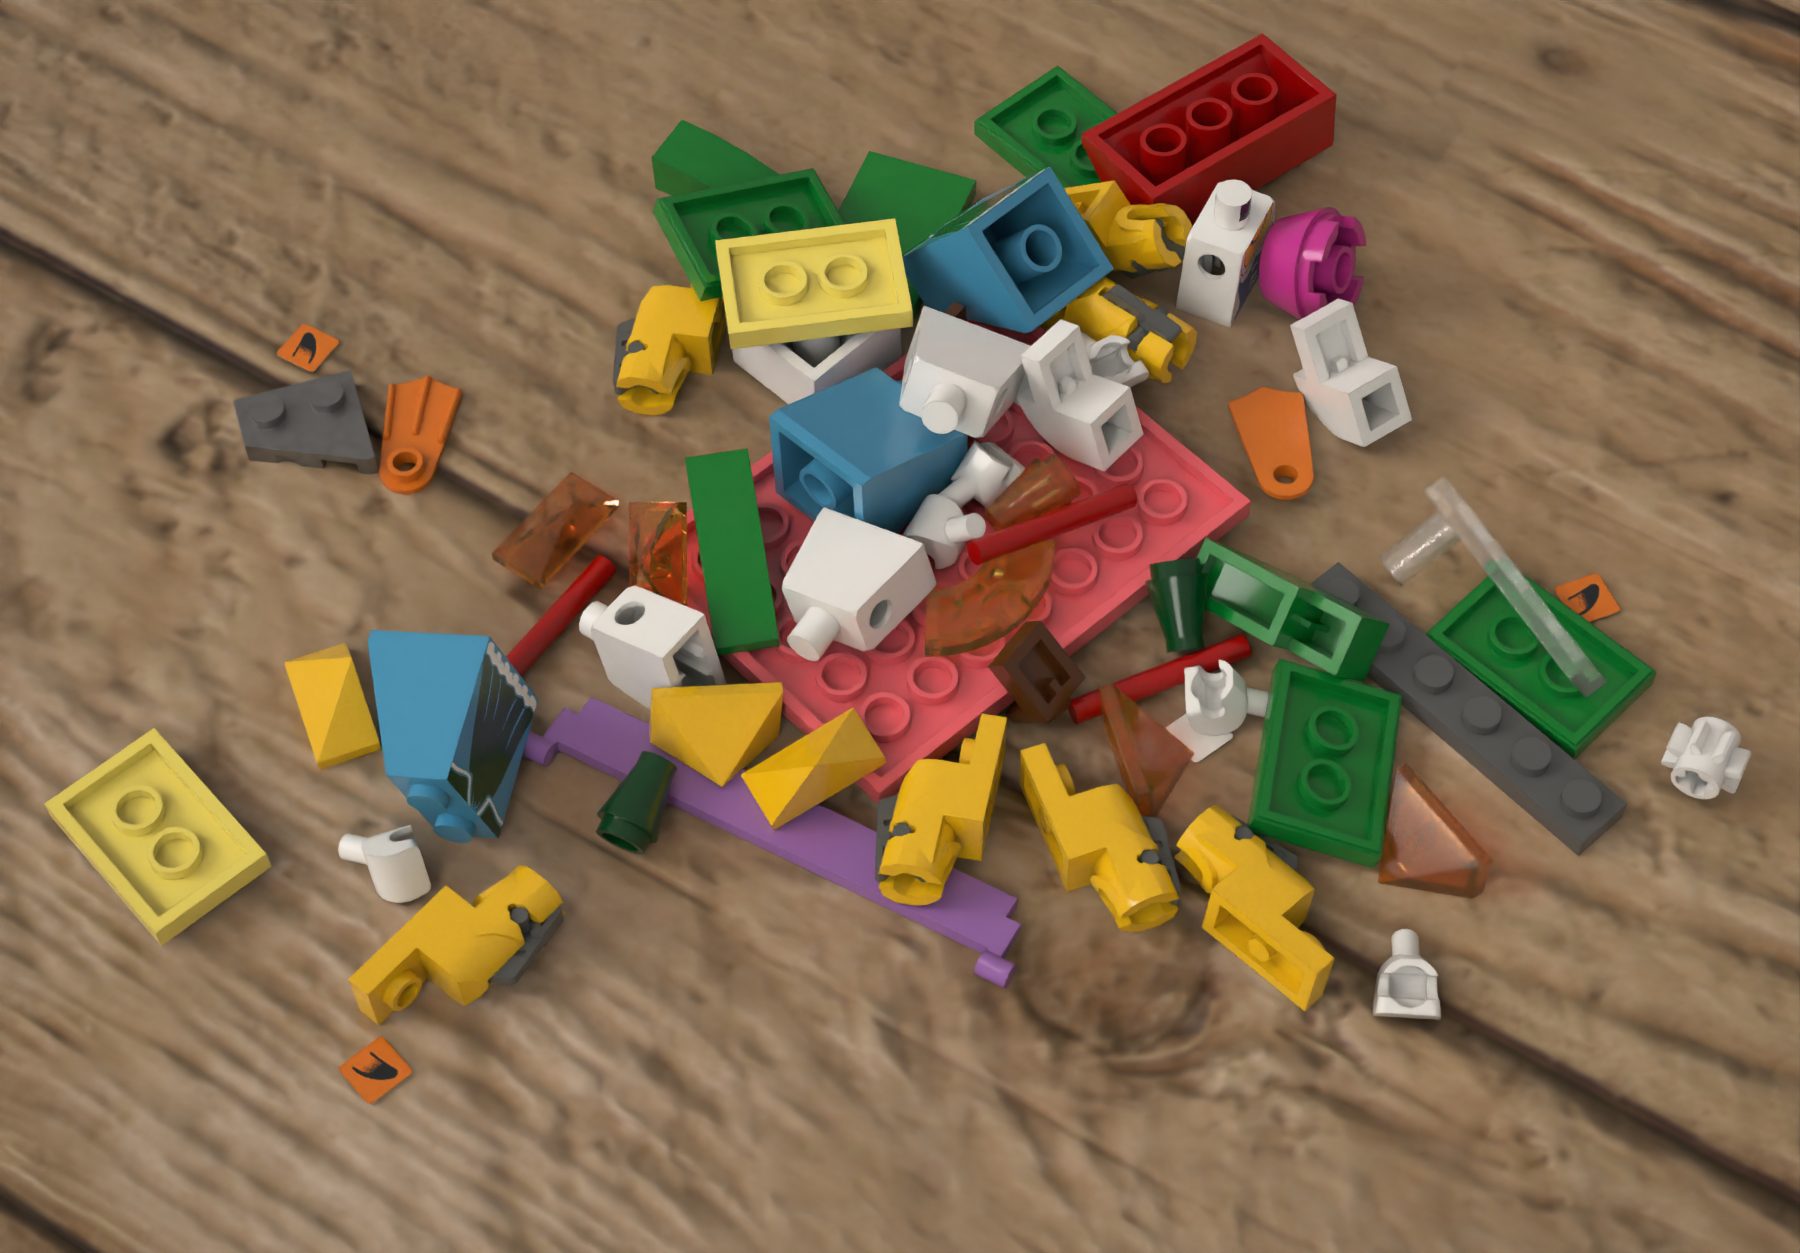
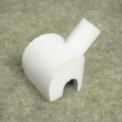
[1081,332,1150,387]
[938,441,1028,510]
[902,494,986,569]
[1184,660,1269,735]
[338,825,431,903]
[1373,929,1441,1020]

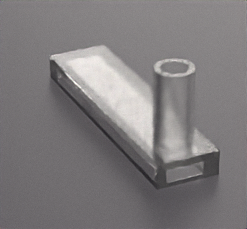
[1379,476,1607,697]

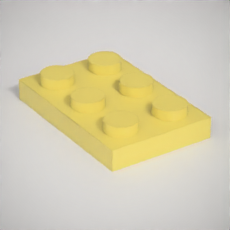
[715,218,913,350]
[44,728,272,946]

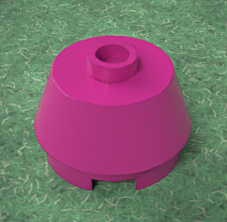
[1259,207,1366,320]

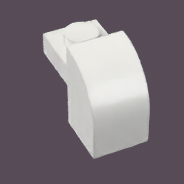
[1290,299,1412,447]
[1017,319,1143,471]

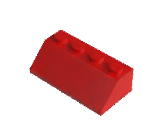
[1081,33,1337,226]

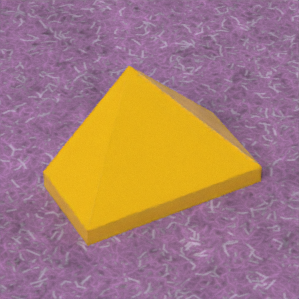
[284,643,382,770]
[649,682,783,787]
[741,707,888,830]

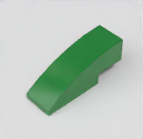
[651,120,779,196]
[685,448,779,656]
[1197,538,1390,682]

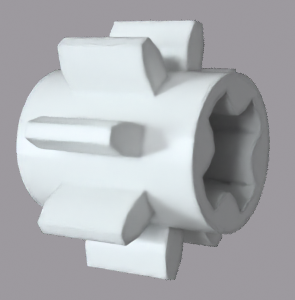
[1661,717,1751,799]

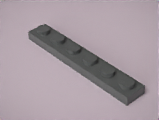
[1311,562,1627,856]

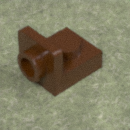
[988,621,1085,723]

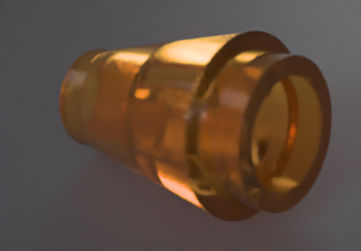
[984,454,1081,531]

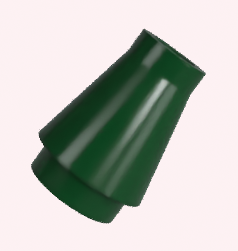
[1145,558,1208,653]
[596,751,677,855]

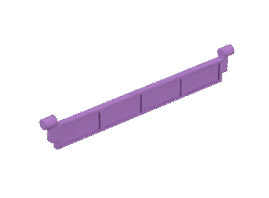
[522,697,1021,989]

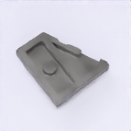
[233,370,379,474]

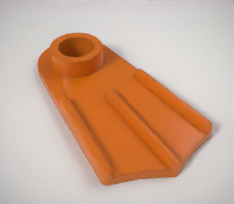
[379,375,463,495]
[1228,386,1314,500]

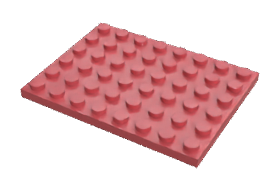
[628,319,1251,804]

